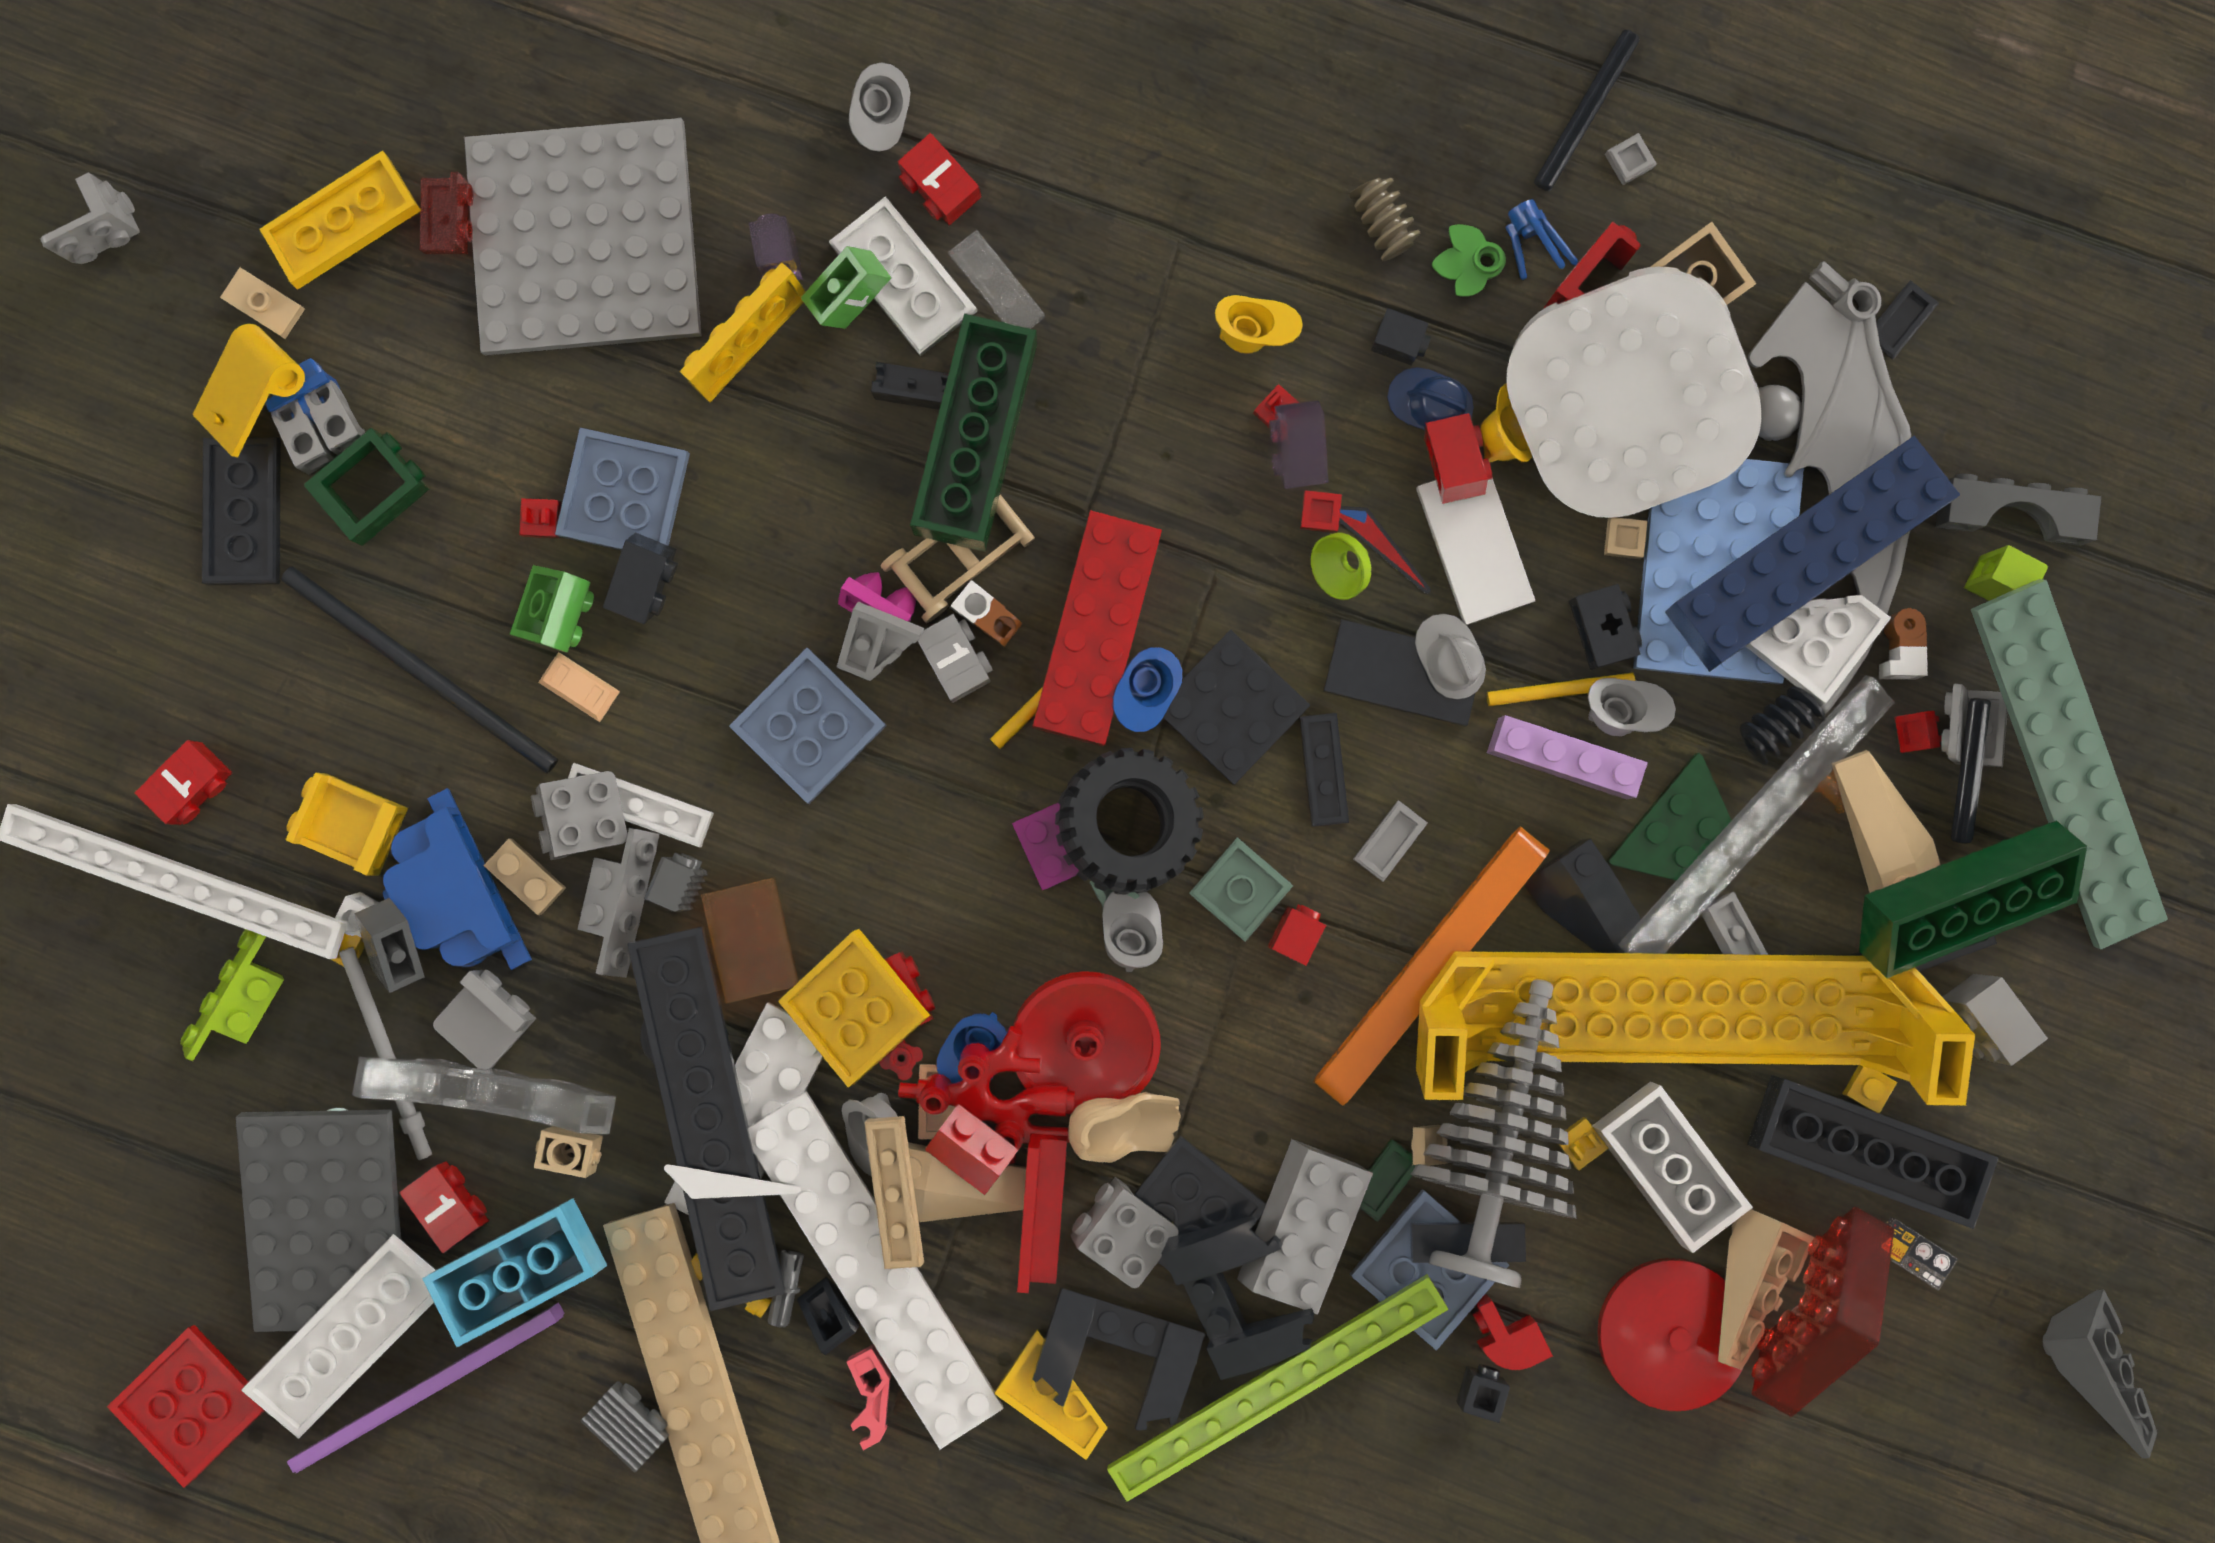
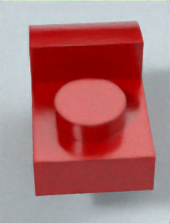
[1472,1294,1553,1370]

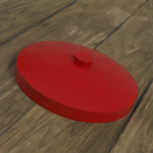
[1013,971,1161,1114]
[1598,1258,1743,1411]

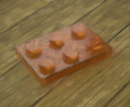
[701,878,799,1003]

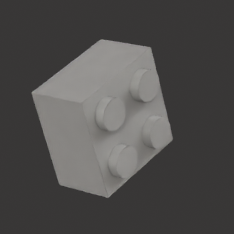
[1943,974,2048,1066]

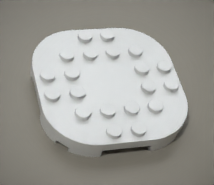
[1507,267,1761,518]

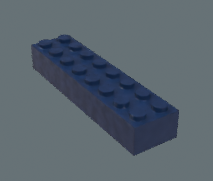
[1665,436,1960,672]

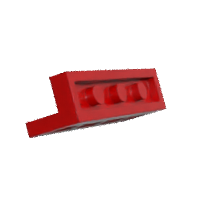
[1017,1133,1068,1293]

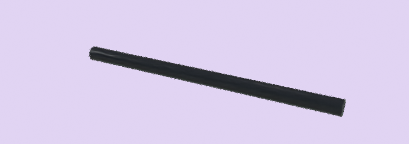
[281,566,558,774]

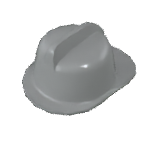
[849,62,911,152]
[1415,614,1486,699]
[1588,678,1676,736]
[1102,891,1163,972]
[842,1093,898,1176]

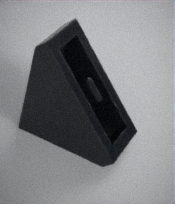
[797,1277,861,1355]

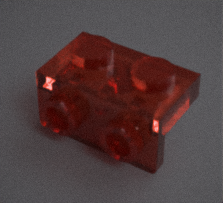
[420,172,474,254]

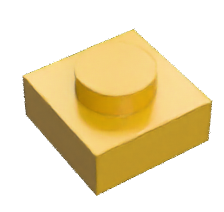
[1842,1065,1897,1114]

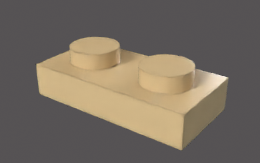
[484,838,566,915]

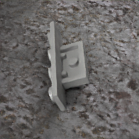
[577,828,660,978]

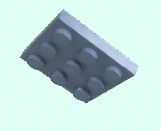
[555,428,690,550]
[729,648,887,804]
[1350,1189,1509,1351]

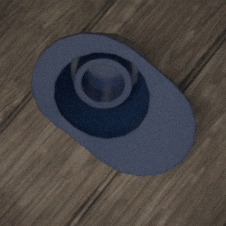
[1387,367,1474,430]

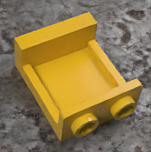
[286,772,408,876]

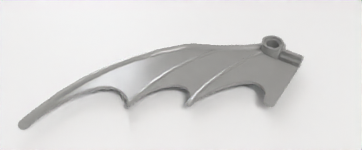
[1748,261,1911,714]

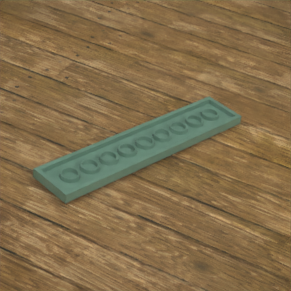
[1971,579,2168,949]

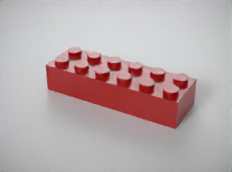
[1032,510,1162,747]

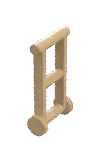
[880,494,1035,624]

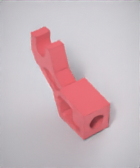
[847,1344,892,1450]

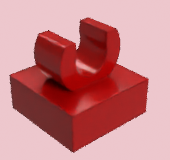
[1253,384,1306,438]
[1300,490,1342,533]
[519,498,561,538]
[1895,710,1942,753]

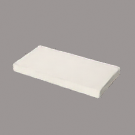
[829,196,977,356]
[1416,478,1535,625]

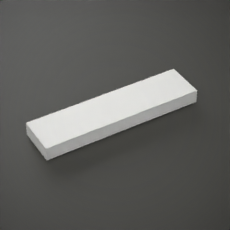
[568,763,714,847]

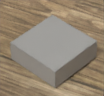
[1605,133,1657,185]

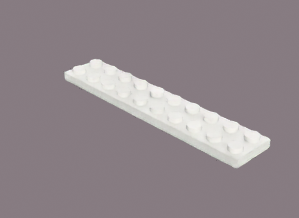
[748,1091,1003,1449]

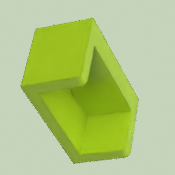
[1964,545,2048,601]

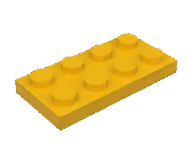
[260,150,421,290]
[680,262,806,402]

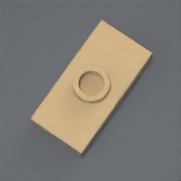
[220,267,305,339]

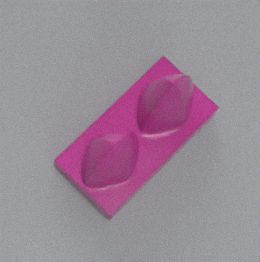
[838,572,916,622]

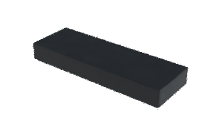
[1299,713,1349,827]
[1411,1222,1526,1263]

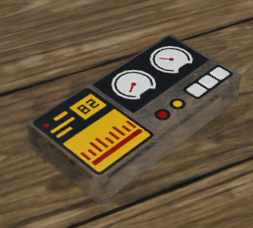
[1871,1217,1958,1291]

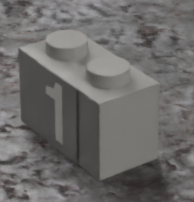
[918,614,993,703]

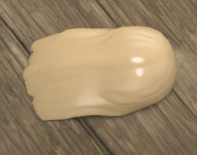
[1068,1092,1181,1163]

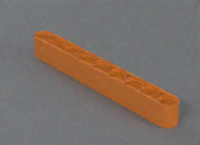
[1313,826,1550,1106]

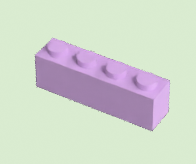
[1487,715,1648,799]

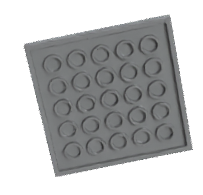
[464,118,702,355]

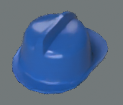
[1113,647,1182,732]
[937,1012,1007,1083]

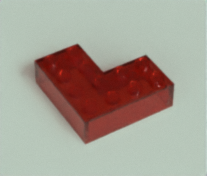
[1751,1206,1894,1417]

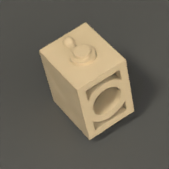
[534,1126,603,1178]

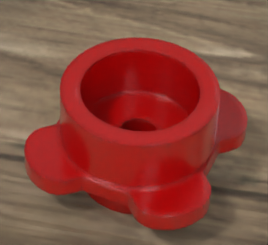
[879,1039,923,1080]

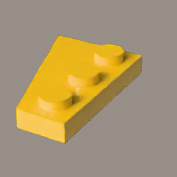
[994,1330,1107,1460]

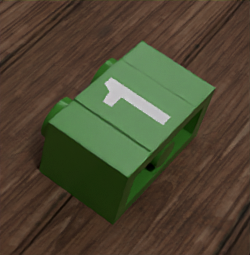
[801,246,892,329]

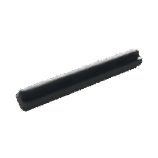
[1951,698,1991,844]

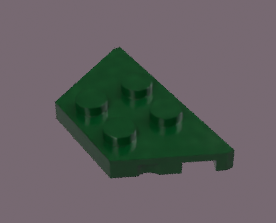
[1606,753,1734,883]

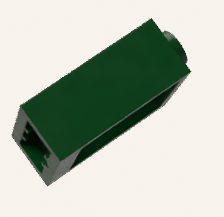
[303,428,430,546]

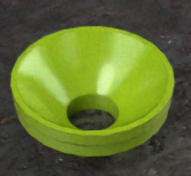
[1311,533,1371,600]

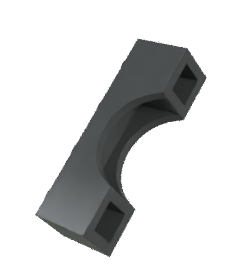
[1936,474,2101,546]

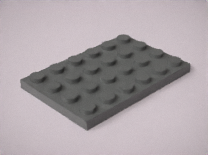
[236,1110,401,1332]

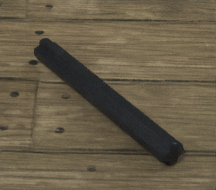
[1534,30,1640,192]

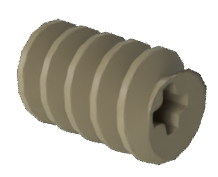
[1349,178,1420,261]

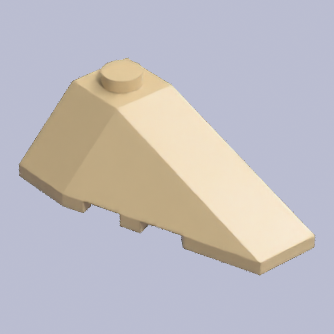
[1832,750,1940,893]
[908,1142,1026,1222]
[1718,1209,1815,1370]

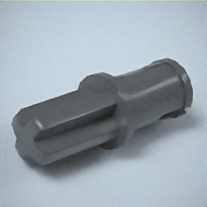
[768,1250,804,1327]

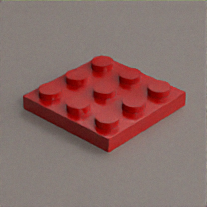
[107,1325,265,1488]

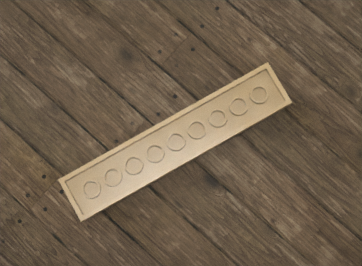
[603,1202,780,1543]

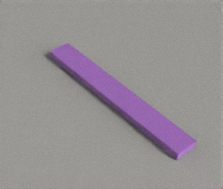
[287,1302,565,1473]

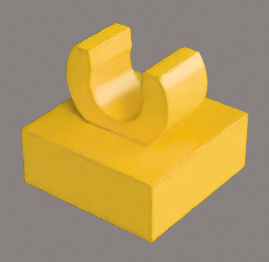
[1558,1117,1609,1170]

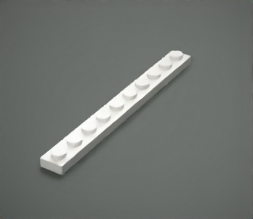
[0,804,348,959]

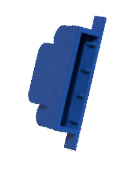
[383,788,532,970]

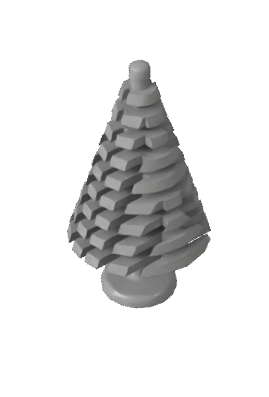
[1410,979,1577,1288]

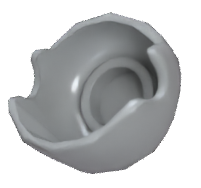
[1758,385,1802,441]

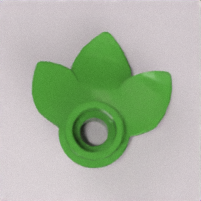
[1432,224,1506,297]

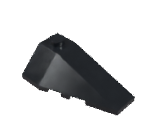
[1524,839,1662,954]

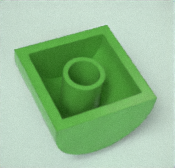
[510,565,594,653]

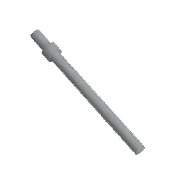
[339,947,432,1160]

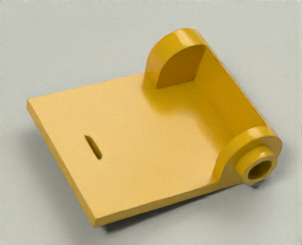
[193,324,305,458]

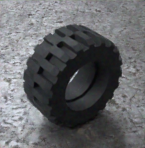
[1055,748,1204,895]

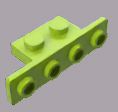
[180,929,284,1061]

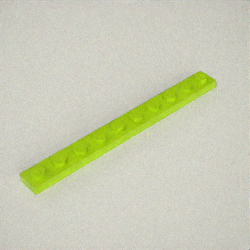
[1107,1274,1449,1502]

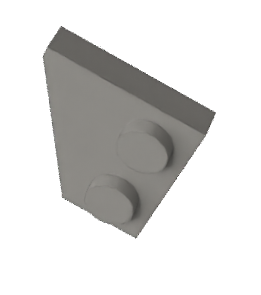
[837,602,924,681]

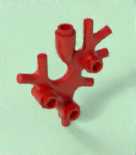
[898,1026,1075,1165]

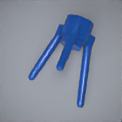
[1505,199,1578,280]

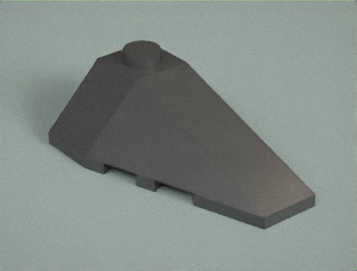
[2043,1289,2157,1458]

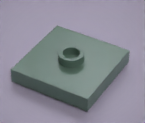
[1189,837,1293,942]

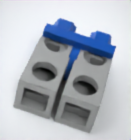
[265,359,365,475]

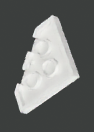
[1746,595,1891,705]

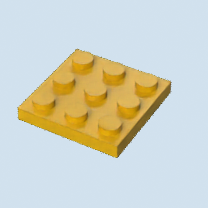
[778,929,930,1088]

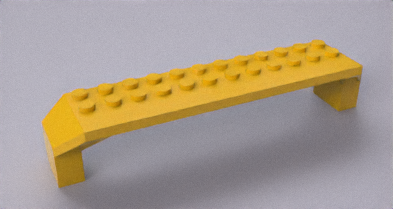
[1416,951,1975,1105]

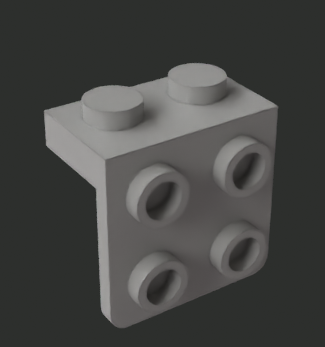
[40,172,140,264]
[1942,684,2008,767]
[531,771,628,860]
[433,969,537,1072]
[1071,1177,1178,1288]

